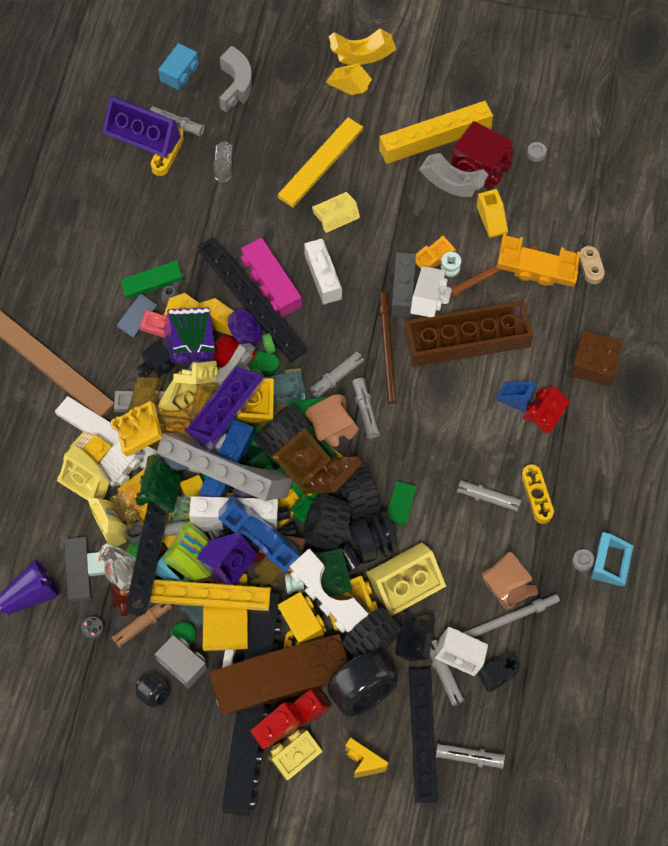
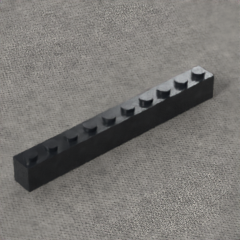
[222,593,282,816]

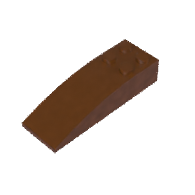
[209,634,348,716]

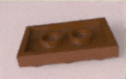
[299,457,362,494]

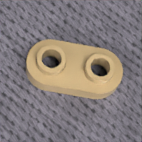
[579,246,605,284]

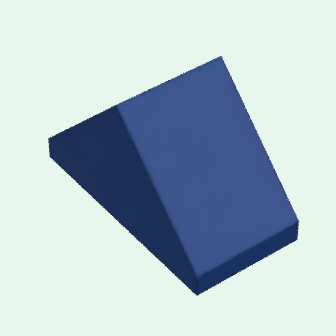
[496,381,536,413]

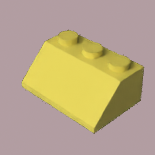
[366,542,446,616]

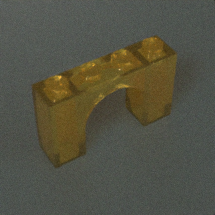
[127,377,219,432]

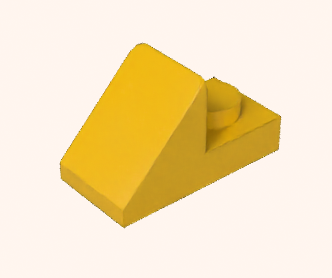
[345,738,388,778]

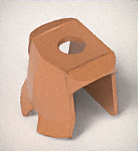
[305,395,359,447]
[482,552,538,610]

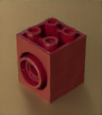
[451,121,514,190]

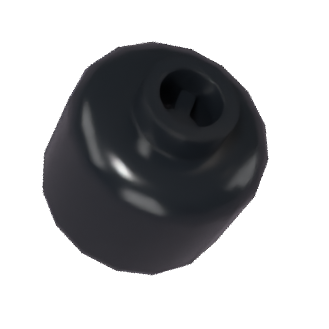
[135,674,169,707]

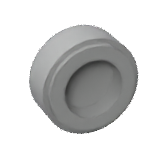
[527,142,547,162]
[572,549,595,572]

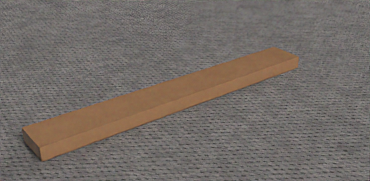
[0,311,114,418]

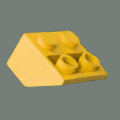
[278,592,327,644]

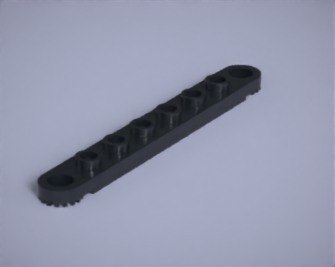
[127,502,168,616]

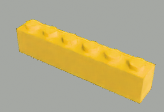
[379,101,493,164]

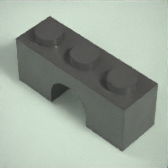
[391,252,416,318]

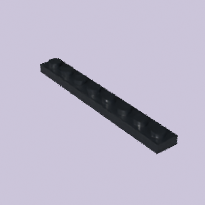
[197,237,307,363]

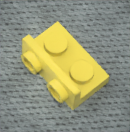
[312,192,360,233]
[173,361,218,384]
[267,728,323,780]

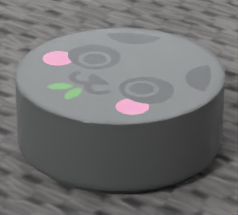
[81,617,104,640]

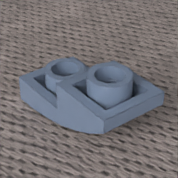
[117,294,157,337]

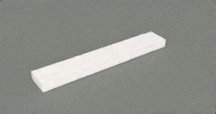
[55,396,160,470]

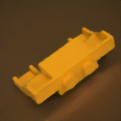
[496,233,581,287]

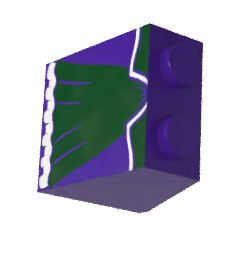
[164,308,215,364]

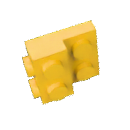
[330,576,378,632]

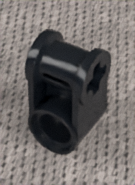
[477,655,520,692]

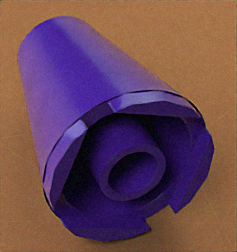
[0,560,59,615]

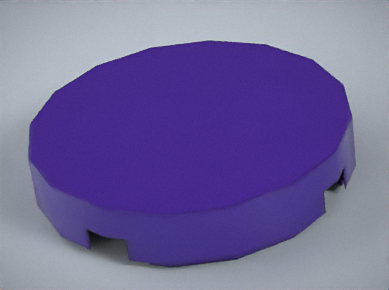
[227,309,262,346]

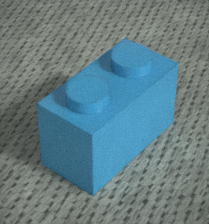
[158,43,199,90]

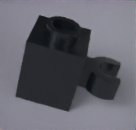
[136,340,174,379]

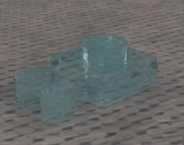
[169,496,191,523]

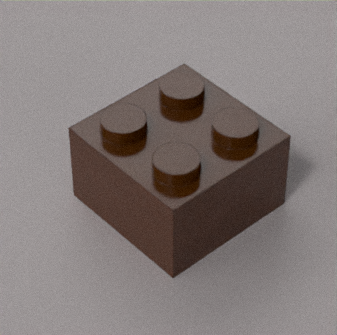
[571,331,623,387]

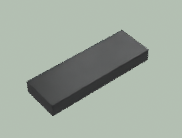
[64,537,91,602]

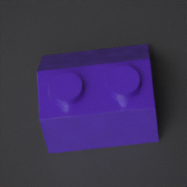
[196,532,258,585]

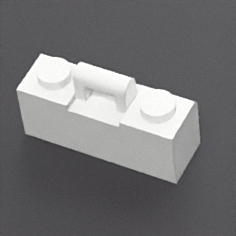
[304,239,342,305]
[410,266,452,317]

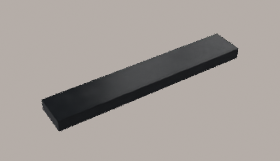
[408,668,438,803]

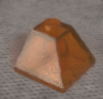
[272,428,331,488]

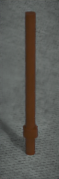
[378,292,396,404]

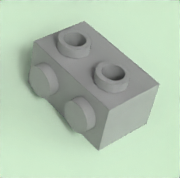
[155,635,207,689]

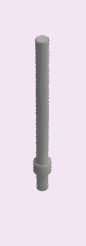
[463,594,560,638]

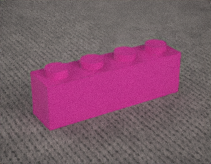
[240,238,302,318]

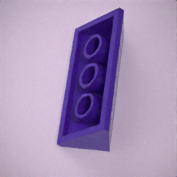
[102,96,181,157]
[185,366,264,451]

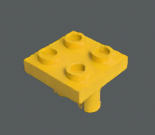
[110,401,163,457]

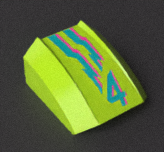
[162,522,212,581]

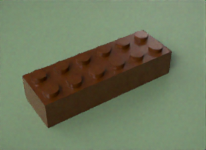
[404,301,533,367]

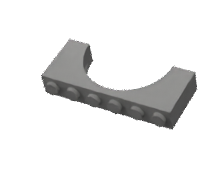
[156,432,294,501]

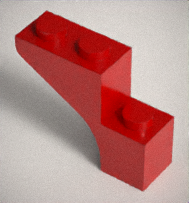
[251,689,332,749]

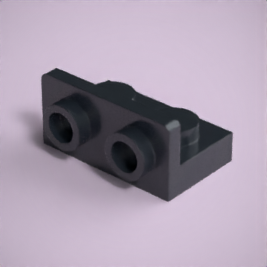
[395,613,435,662]

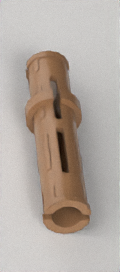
[111,603,172,648]

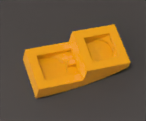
[415,235,457,269]

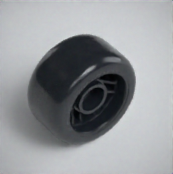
[327,651,398,717]

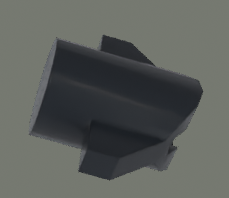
[338,542,362,572]

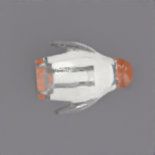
[98,544,136,596]

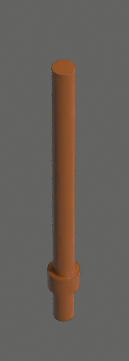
[450,244,538,299]

